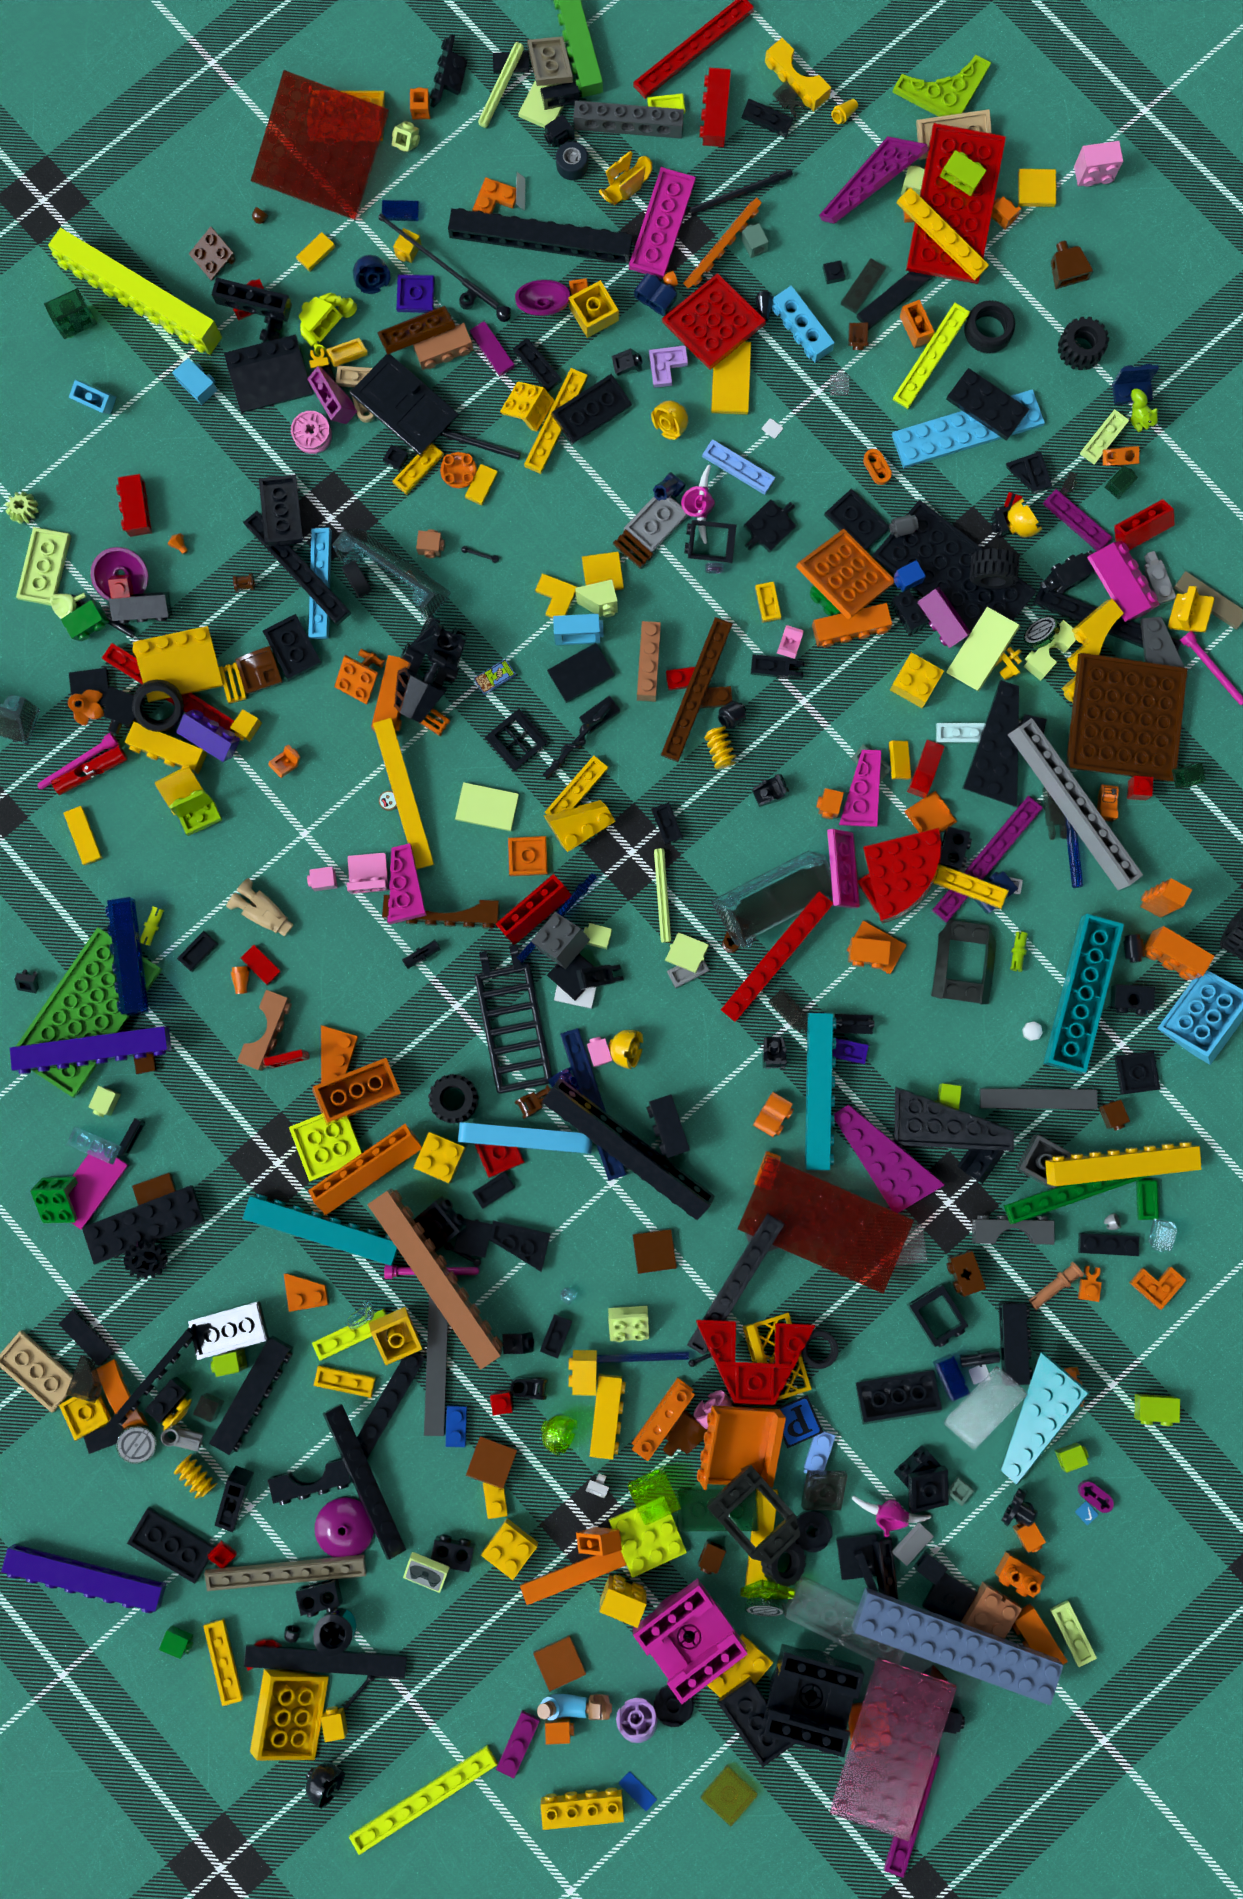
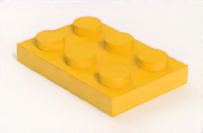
[707,1633,773,1697]

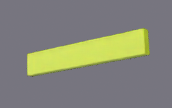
[893,303,970,409]

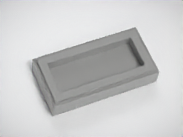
[667,961,710,989]
[892,1522,934,1566]

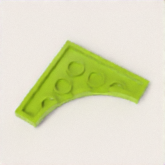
[892,54,991,117]

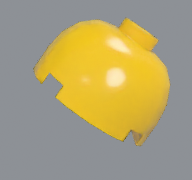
[651,400,688,440]
[1007,499,1042,538]
[608,1030,643,1069]

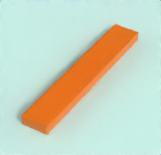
[520,1550,626,1605]

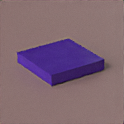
[396,275,435,313]

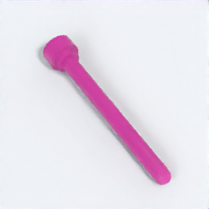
[1180,631,1243,705]
[37,732,119,789]
[384,1264,479,1279]

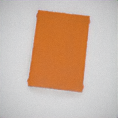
[847,921,906,974]

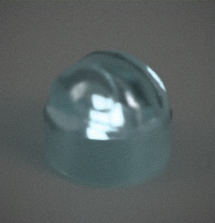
[560,1287,577,1305]

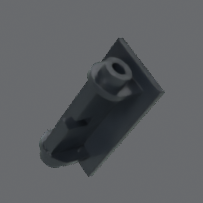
[259,316,284,343]
[834,1014,875,1034]

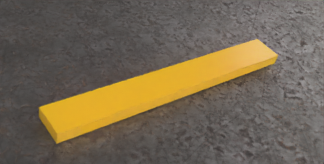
[373,718,434,869]

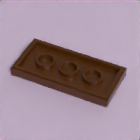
[377,306,456,355]

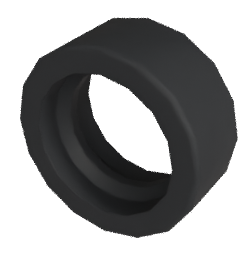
[341,560,372,598]
[801,1330,838,1369]

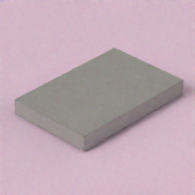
[624,497,688,553]

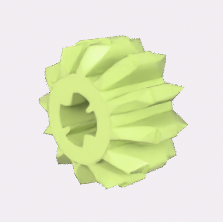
[5,491,39,524]

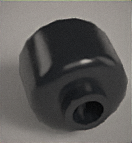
[718,700,746,729]

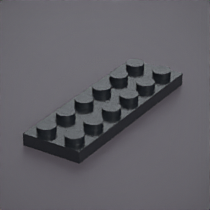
[82,1185,205,1265]

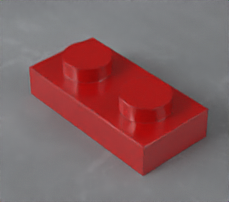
[666,667,695,691]

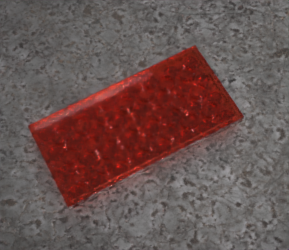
[737,1156,914,1294]

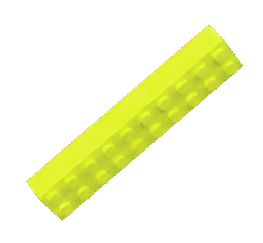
[48,227,222,355]

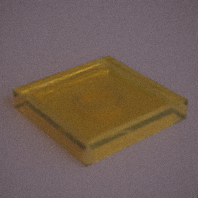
[700,1765,758,1827]

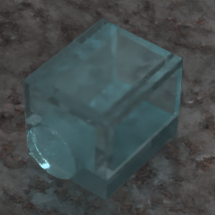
[1148,1219,1178,1252]

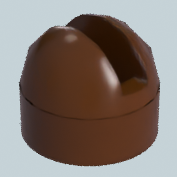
[252,207,268,224]

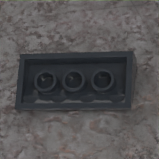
[856,1370,942,1425]

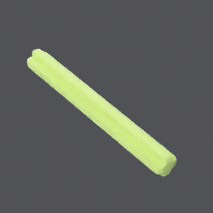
[478,42,524,128]
[654,848,671,943]

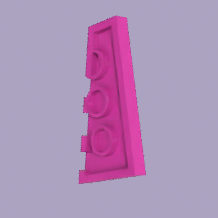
[839,750,881,827]
[387,843,426,925]

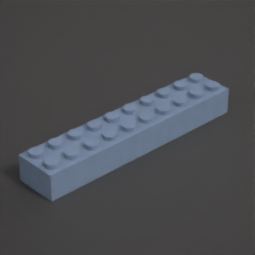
[852,1587,1063,1706]

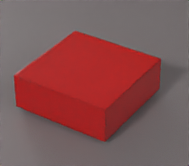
[208,1541,237,1568]

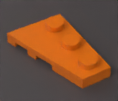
[321,1025,358,1083]

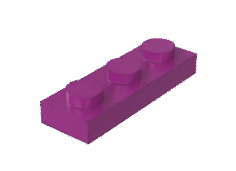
[496,1710,540,1779]

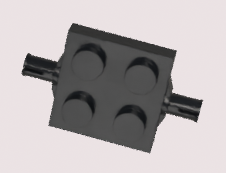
[744,499,797,553]

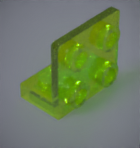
[627,1466,681,1525]

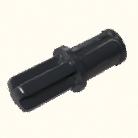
[960,1351,1001,1368]

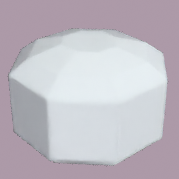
[1022,1022,1043,1041]

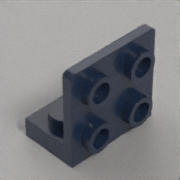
[1112,364,1159,405]

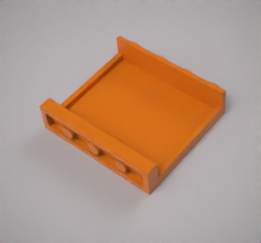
[697,1405,786,1490]

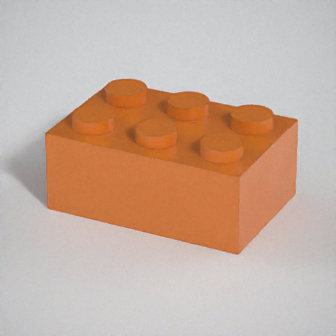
[1144,926,1215,980]

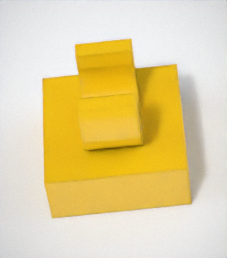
[309,348,330,368]

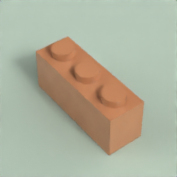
[413,323,473,370]

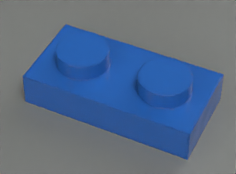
[445,1405,467,1447]

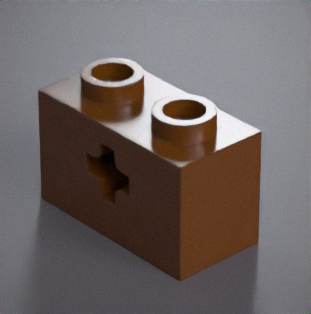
[946,1250,986,1297]

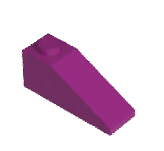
[307,366,357,424]

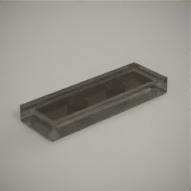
[840,258,886,314]

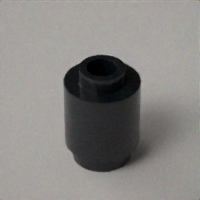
[1123,934,1145,963]

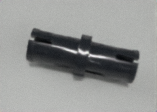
[402,939,441,969]

